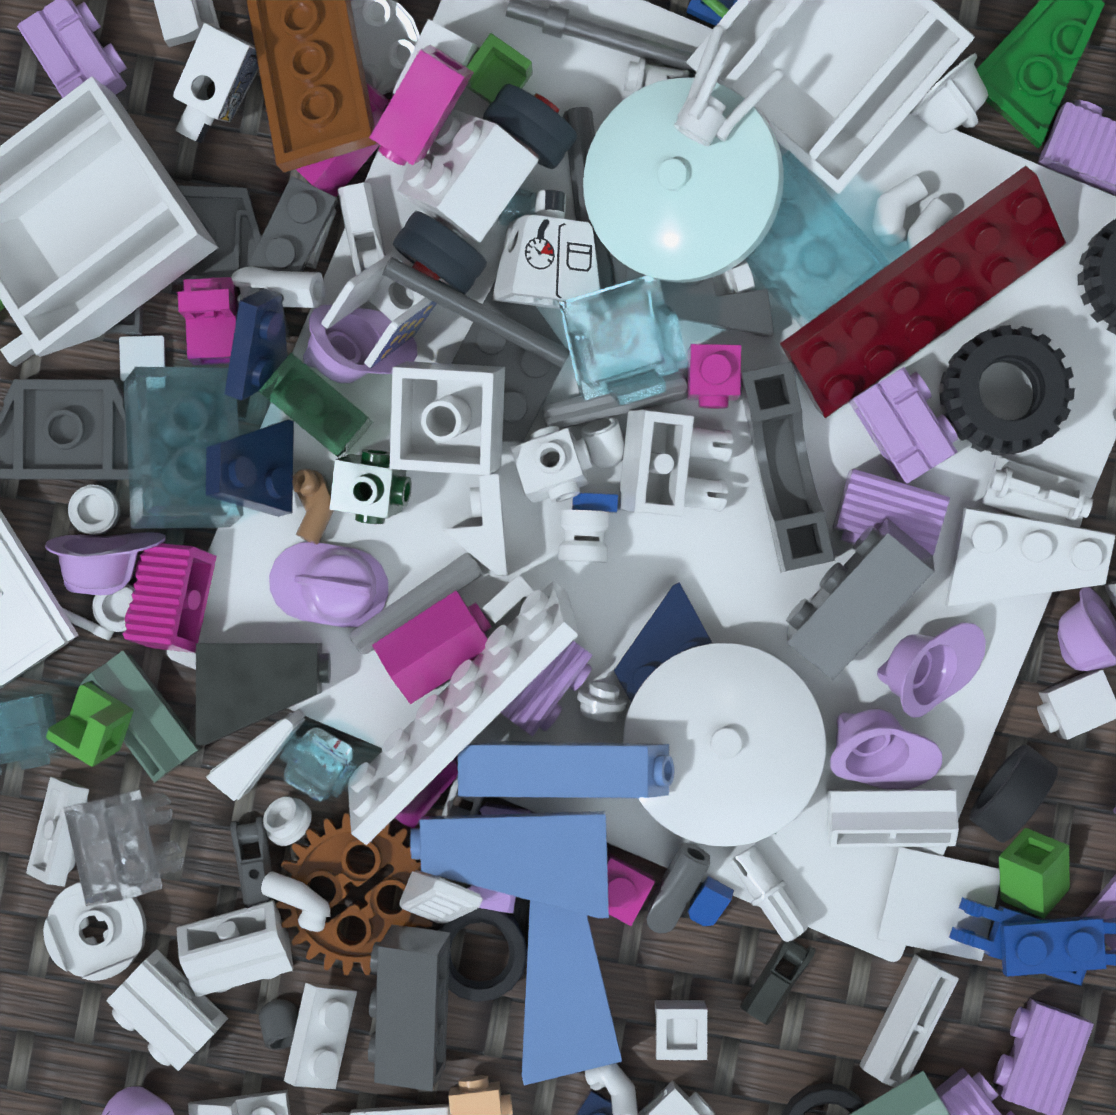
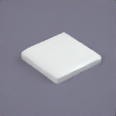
[119,336,165,381]

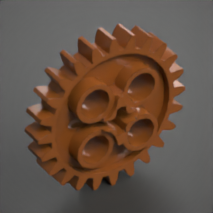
[276,812,433,975]

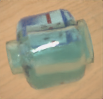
[279,727,358,802]

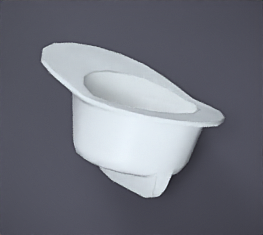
[910,53,988,134]

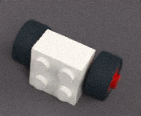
[392,84,577,295]

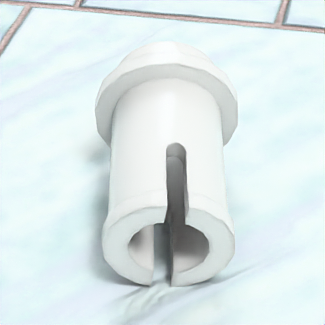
[624,58,689,93]

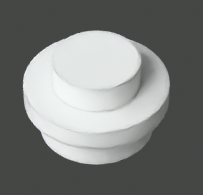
[577,682,627,722]
[263,797,312,846]

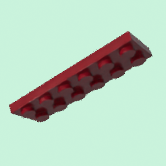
[780,165,1066,418]

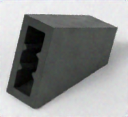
[196,643,331,745]

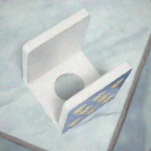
[321,249,437,368]

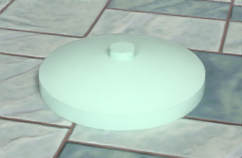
[583,78,784,283]

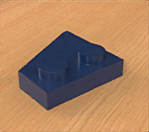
[224,288,288,401]
[205,419,294,517]
[613,582,713,703]

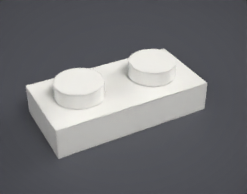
[26,777,89,887]
[284,983,357,1089]

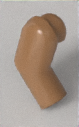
[293,468,334,545]

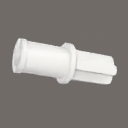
[728,844,807,942]

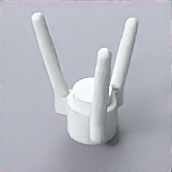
[674,26,783,146]

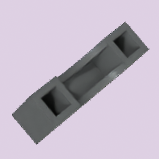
[740,362,835,573]

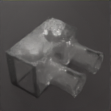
[63,789,184,906]

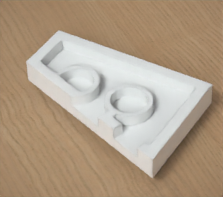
[945,507,1115,607]

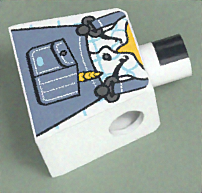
[173,23,259,143]

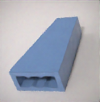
[458,741,674,798]
[411,811,609,918]
[522,900,622,1085]

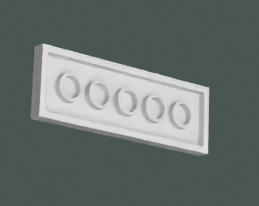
[348,581,579,845]

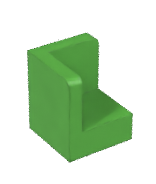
[466,33,533,104]
[46,682,134,767]
[999,828,1070,919]

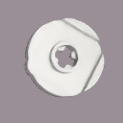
[43,879,146,981]

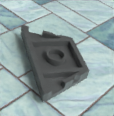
[451,280,569,442]
[0,379,161,481]

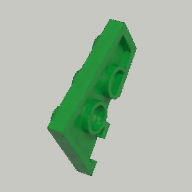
[976,0,1105,149]

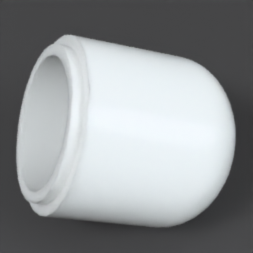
[580,417,625,467]

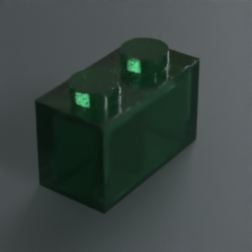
[259,353,373,458]

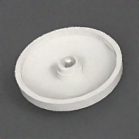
[622,643,826,847]

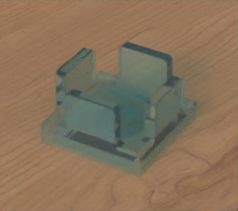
[559,276,686,405]

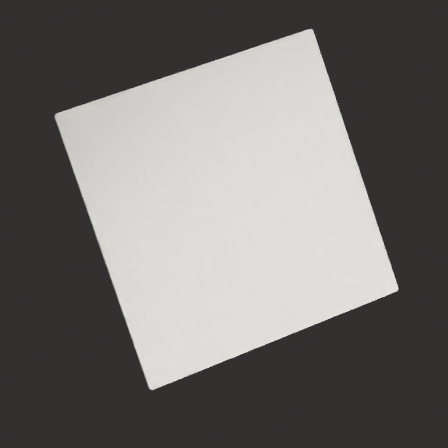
[167,0,1116,962]

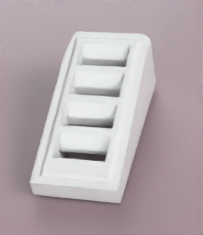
[206,710,305,801]
[400,870,483,924]

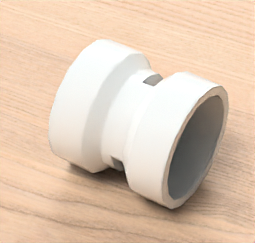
[558,510,609,563]

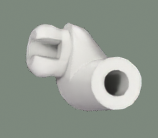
[872,174,928,246]
[906,198,953,249]
[261,872,330,932]
[585,1063,638,1115]

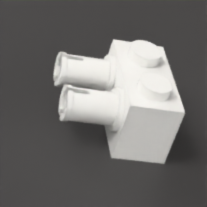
[618,410,733,517]

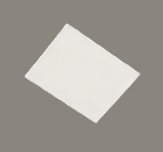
[877,847,1000,961]

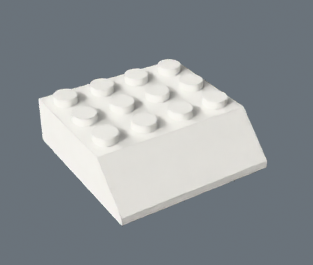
[686,0,975,194]
[0,76,218,357]

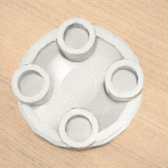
[351,0,420,95]

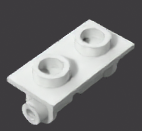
[982,456,1093,527]

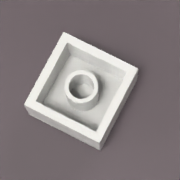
[390,361,505,475]

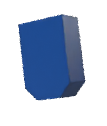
[572,493,618,513]
[688,876,734,926]

